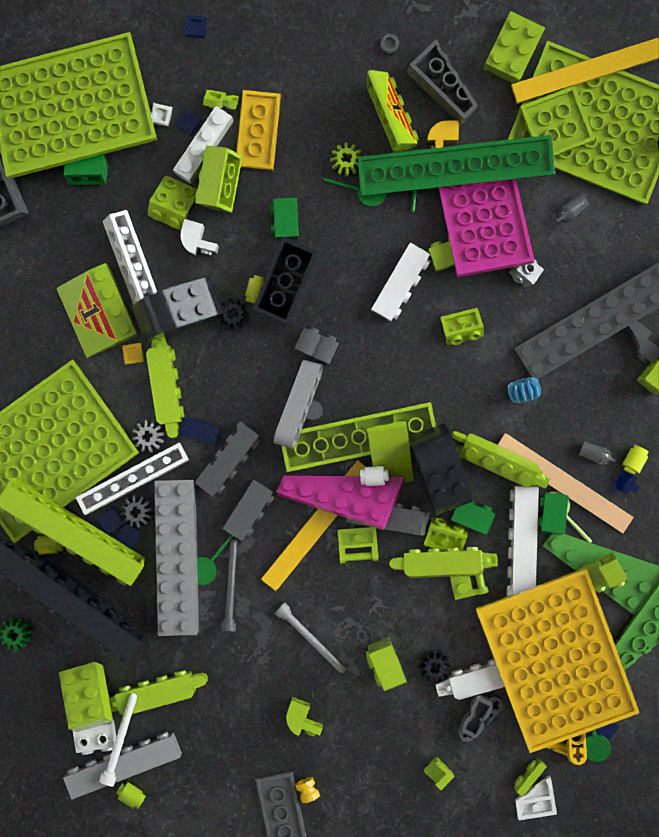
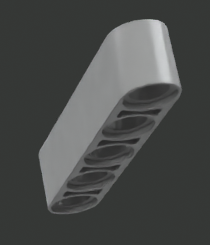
[274,360,323,448]

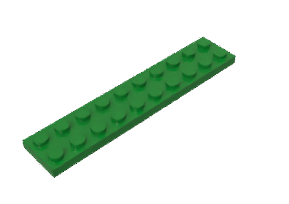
[358,135,555,196]

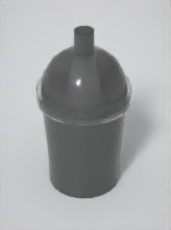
[555,194,589,223]
[579,441,616,465]

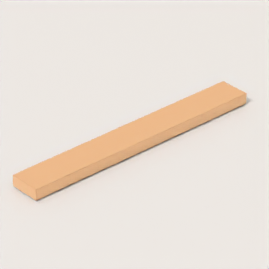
[497,433,634,533]

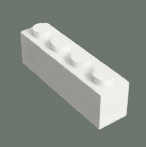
[173,106,234,184]
[371,243,431,322]

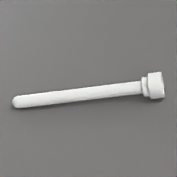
[99,693,137,786]

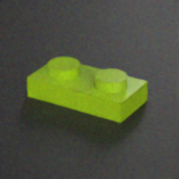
[514,758,547,797]

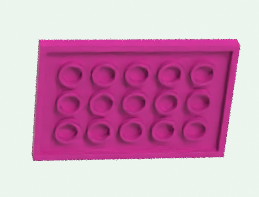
[438,179,534,277]

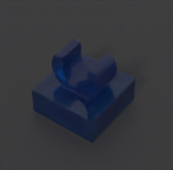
[613,471,640,495]

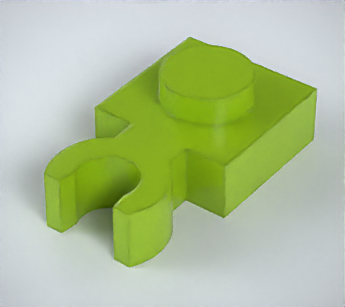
[203,90,238,109]

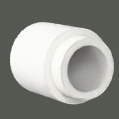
[360,466,389,486]

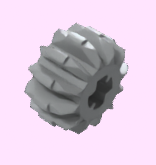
[132,420,165,452]

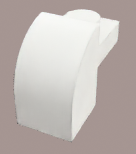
[181,219,219,256]

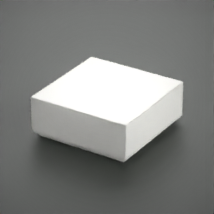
[151,103,173,127]

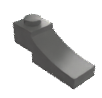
[625,321,659,364]

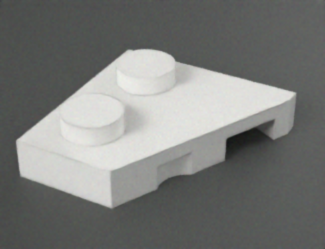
[515,776,557,820]

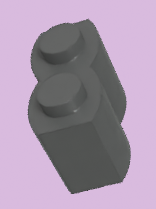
[294,326,339,364]
[461,694,493,738]

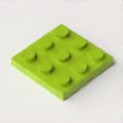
[520,86,595,157]

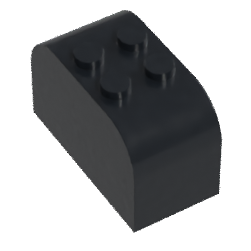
[252,237,323,325]
[132,277,224,343]
[408,423,473,515]

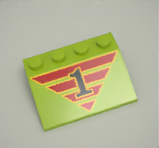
[366,70,419,153]
[56,263,139,358]

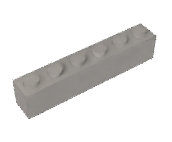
[63,732,182,800]

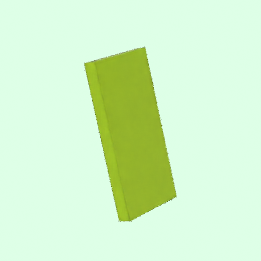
[367,421,414,483]

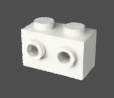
[73,720,116,755]

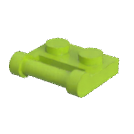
[338,527,378,564]
[450,573,489,600]

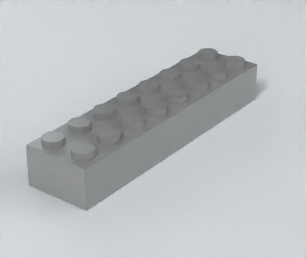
[155,479,199,636]

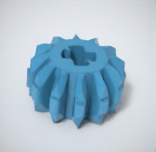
[508,377,541,403]

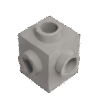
[509,259,544,287]

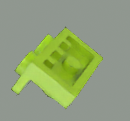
[440,308,484,345]
[424,517,468,552]

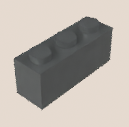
[223,479,274,541]

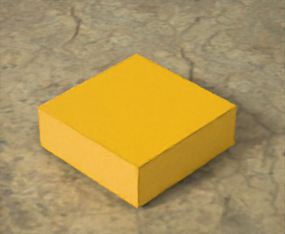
[122,343,145,365]

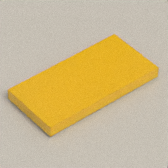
[236,90,281,171]

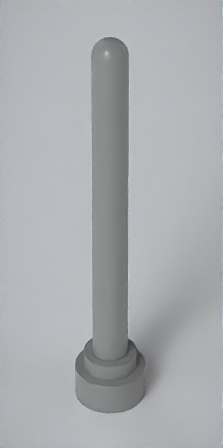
[274,602,346,673]

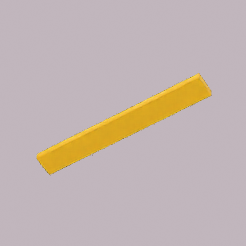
[511,38,659,104]
[261,460,366,591]

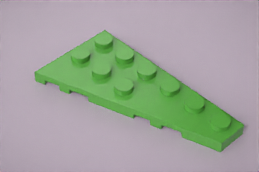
[542,534,659,615]
[614,581,659,670]

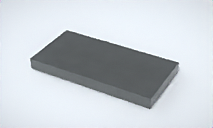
[255,770,307,837]

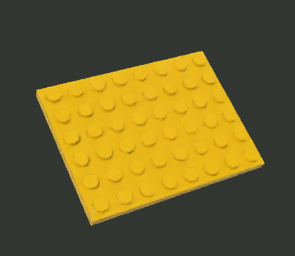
[476,568,640,753]

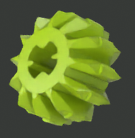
[330,143,361,176]

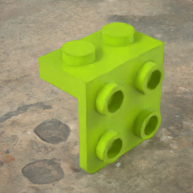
[147,176,197,230]

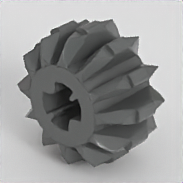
[120,495,153,528]

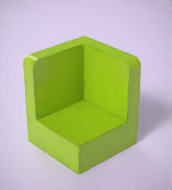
[424,757,454,790]

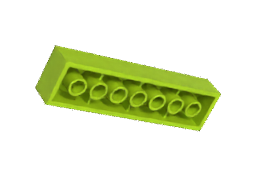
[281,402,436,472]
[0,477,145,586]

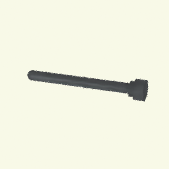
[220,538,237,631]

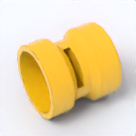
[295,777,320,803]

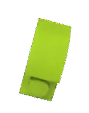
[287,697,323,736]

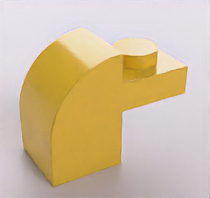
[426,121,459,149]

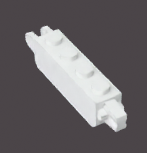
[435,659,505,700]

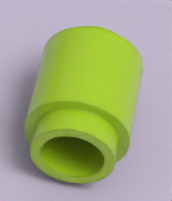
[116,782,146,809]

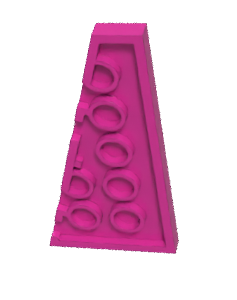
[276,476,405,530]

